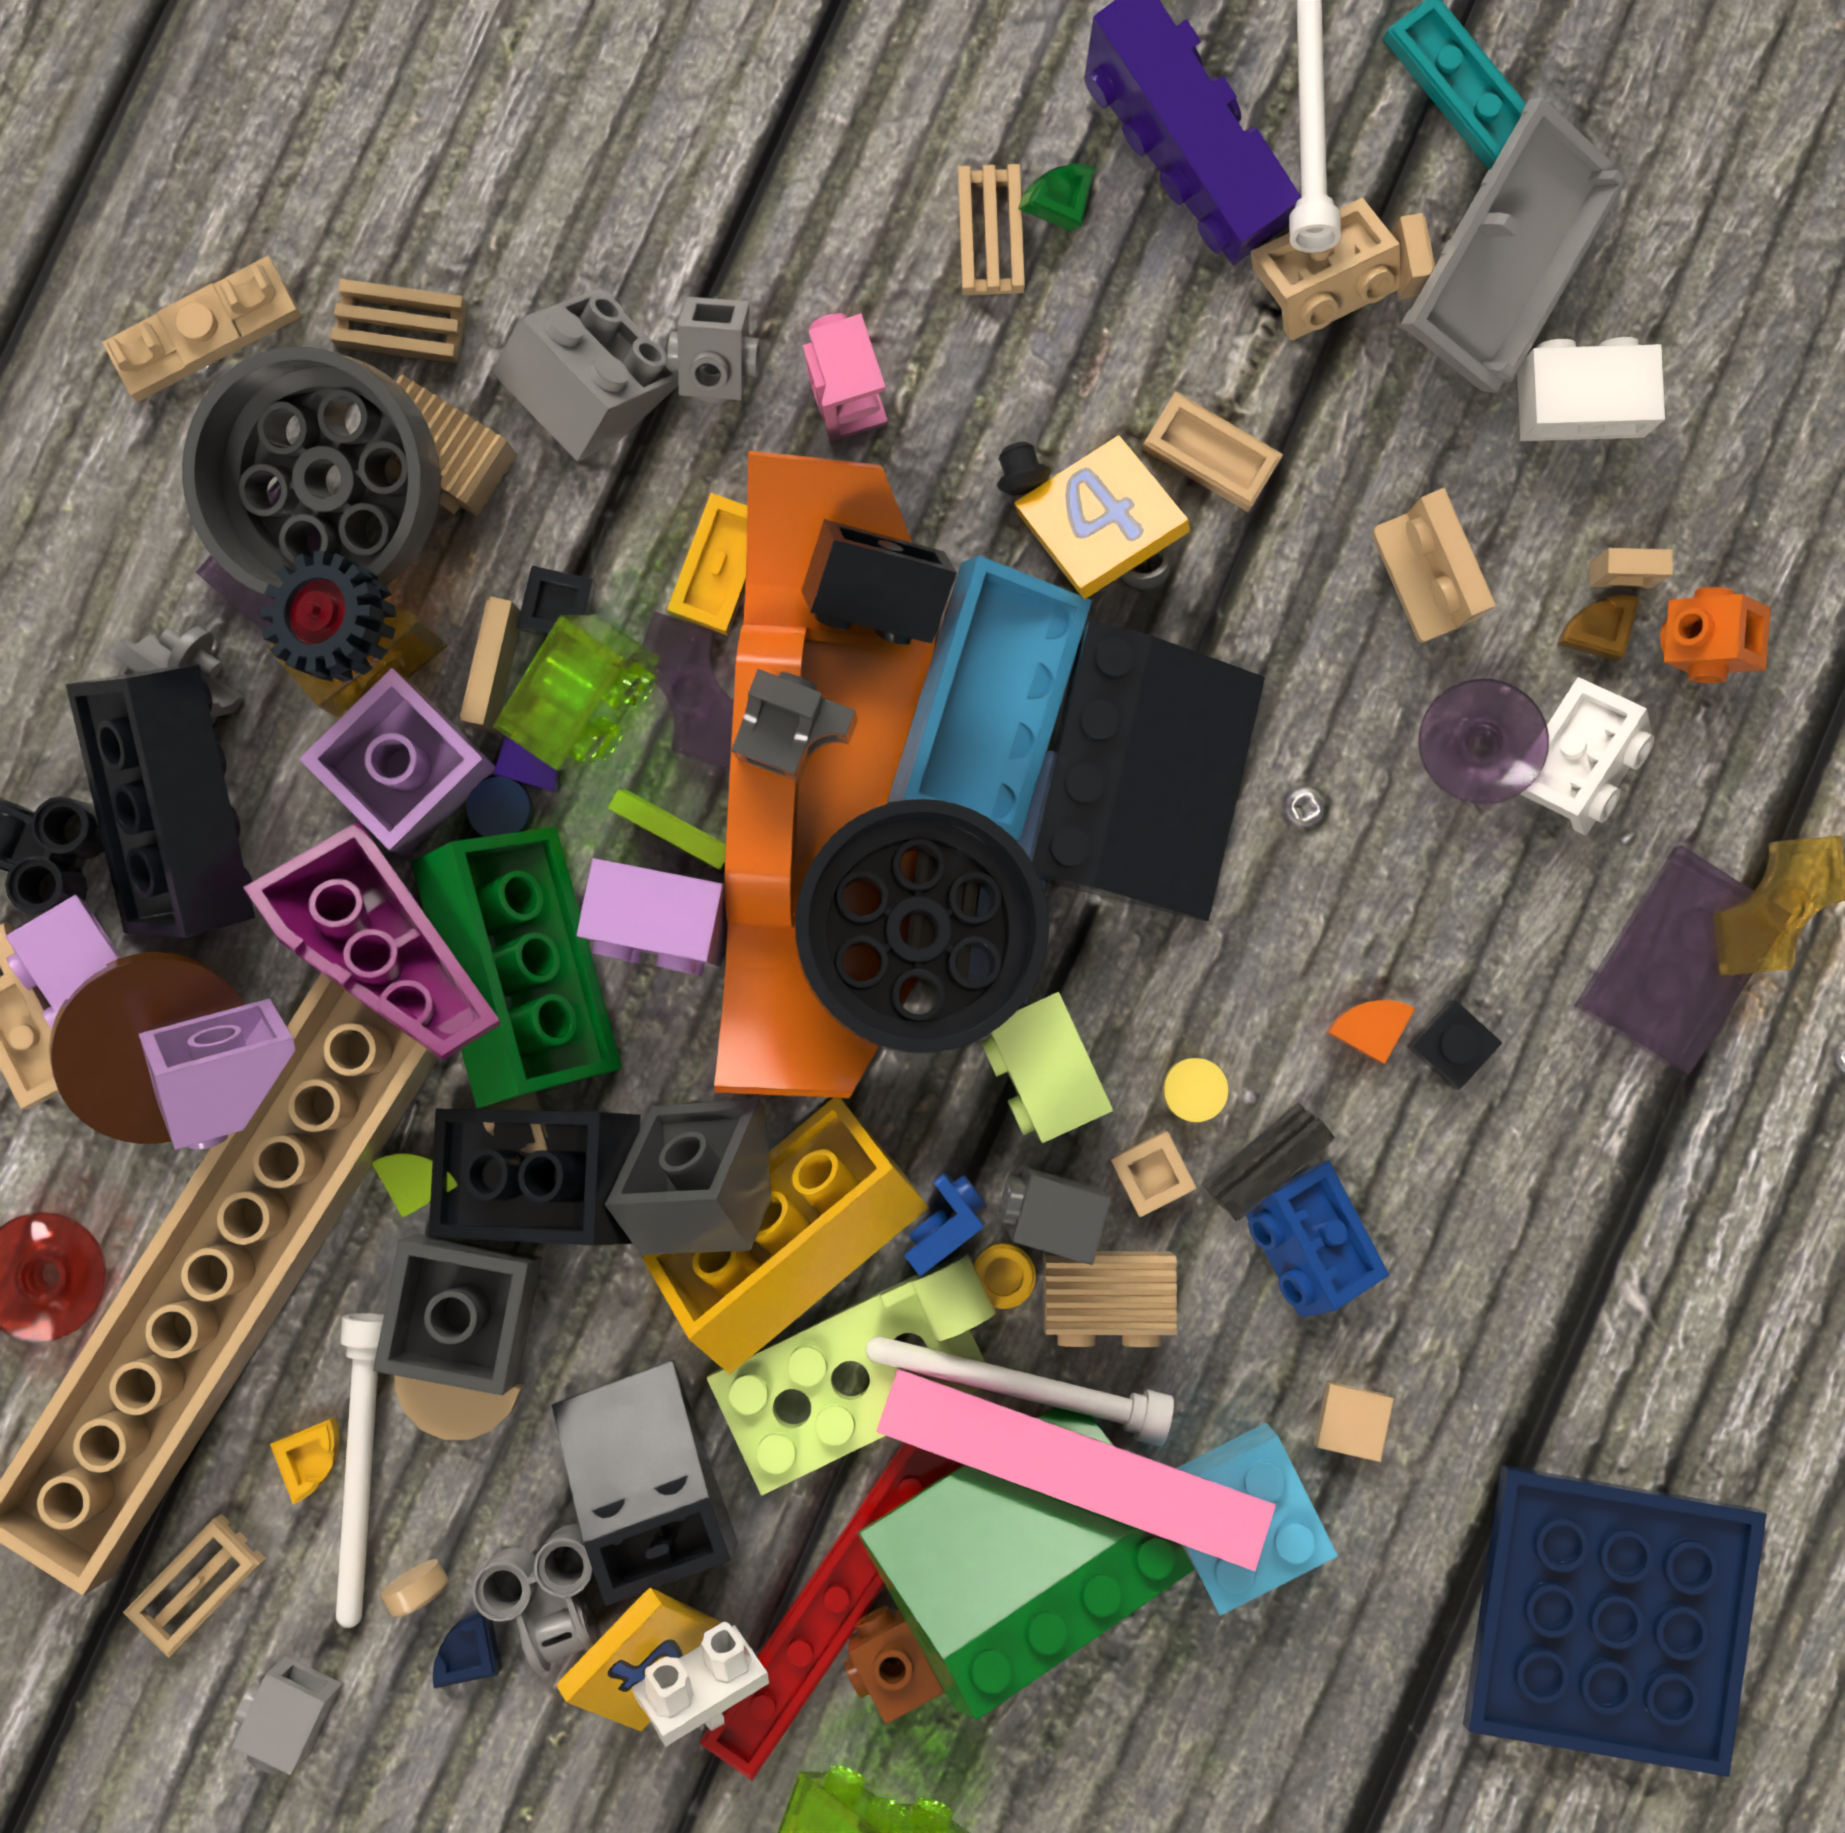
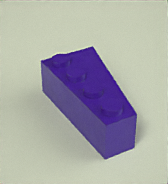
[1084,0,1302,266]

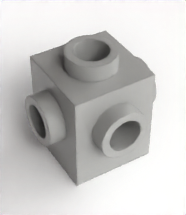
[667,296,760,403]

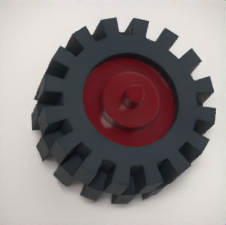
[260,551,396,682]

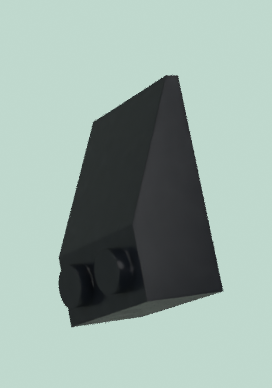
[428,1108,641,1245]

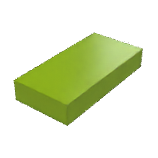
[608,788,726,875]

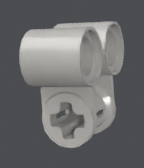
[472,1524,602,1674]

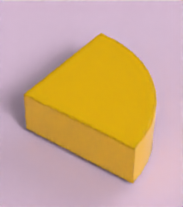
[270,1416,340,1504]

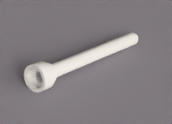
[1289,0,1341,253]
[336,1313,384,1628]
[866,1336,1174,1447]

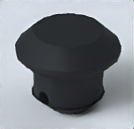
[997,441,1051,496]

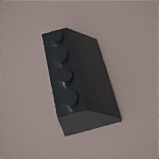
[65,665,255,938]

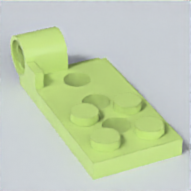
[707,1253,996,1496]

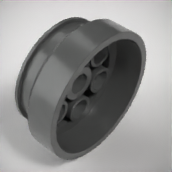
[182,346,441,597]

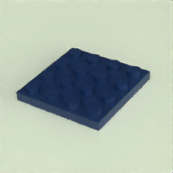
[1463,1465,1767,1777]

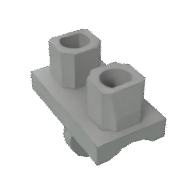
[111,626,244,724]

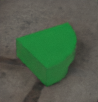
[1018,163,1095,232]

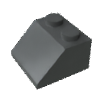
[605,1099,771,1255]

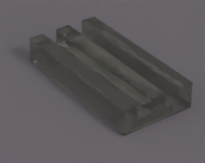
[1201,1103,1335,1221]

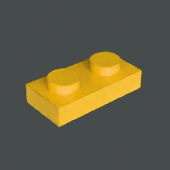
[667,493,747,636]

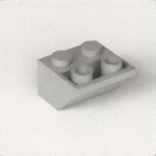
[491,288,678,462]

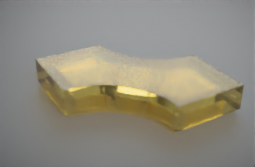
[1713,836,1845,976]

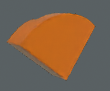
[1325,1000,1416,1064]

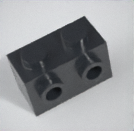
[801,519,957,645]

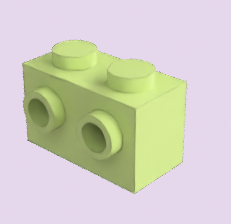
[981,992,1113,1143]

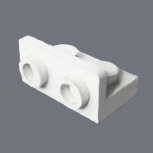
[1510,677,1654,836]

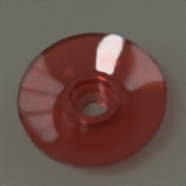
[0,1212,107,1342]

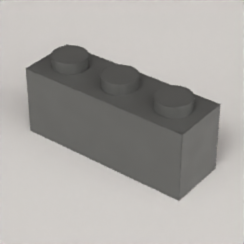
[998,1165,1112,1265]

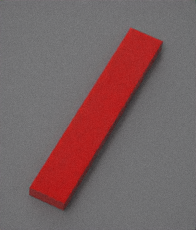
[699,1442,962,1781]

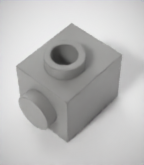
[231,1656,343,1776]

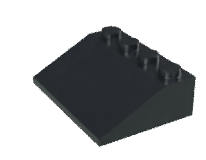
[1029,620,1265,922]

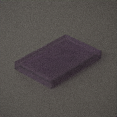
[1574,845,1790,1075]

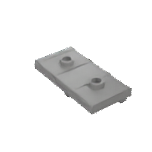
[1400,97,1627,393]

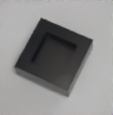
[517,566,597,645]
[1407,999,1503,1090]

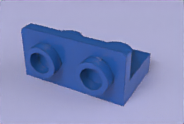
[1241,1160,1389,1317]
[904,1172,987,1276]

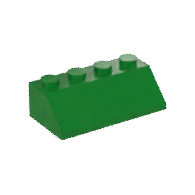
[411,826,622,1109]

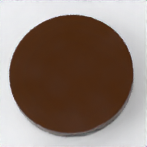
[49,952,246,1144]

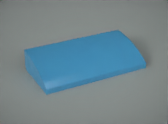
[887,555,1092,842]

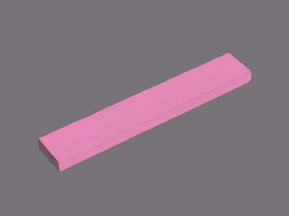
[876,1369,1276,1571]

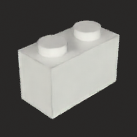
[1517,337,1665,441]

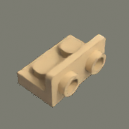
[1251,197,1400,340]
[1372,488,1496,643]

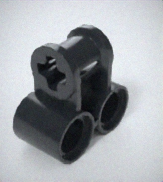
[0,796,105,915]

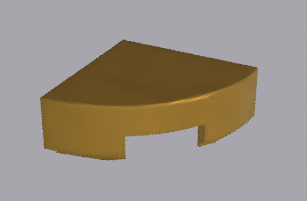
[1557,595,1640,661]

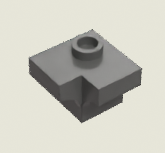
[732,669,858,782]

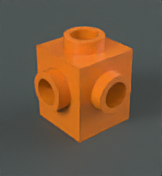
[1660,587,1771,683]

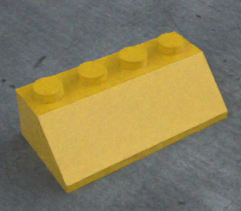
[642,1098,929,1374]

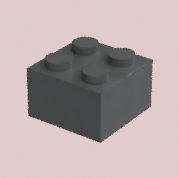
[373,1234,542,1396]

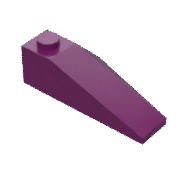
[243,821,500,1060]

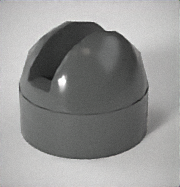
[1121,547,1170,592]

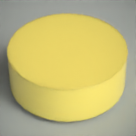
[1162,1058,1228,1122]

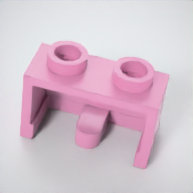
[803,313,888,443]

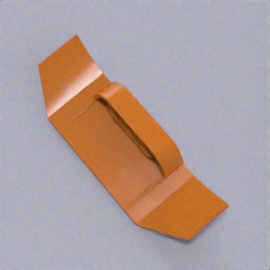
[714,450,935,1098]

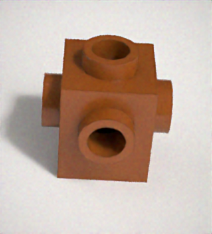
[844,1606,944,1725]

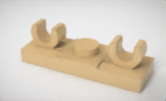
[102,256,302,402]

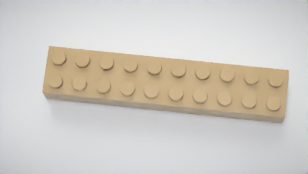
[0,973,439,1596]

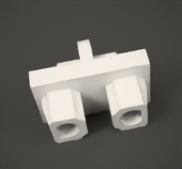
[632,1622,769,1747]

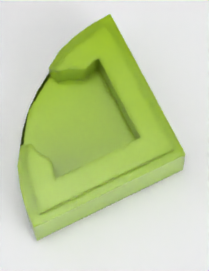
[371,1153,457,1218]

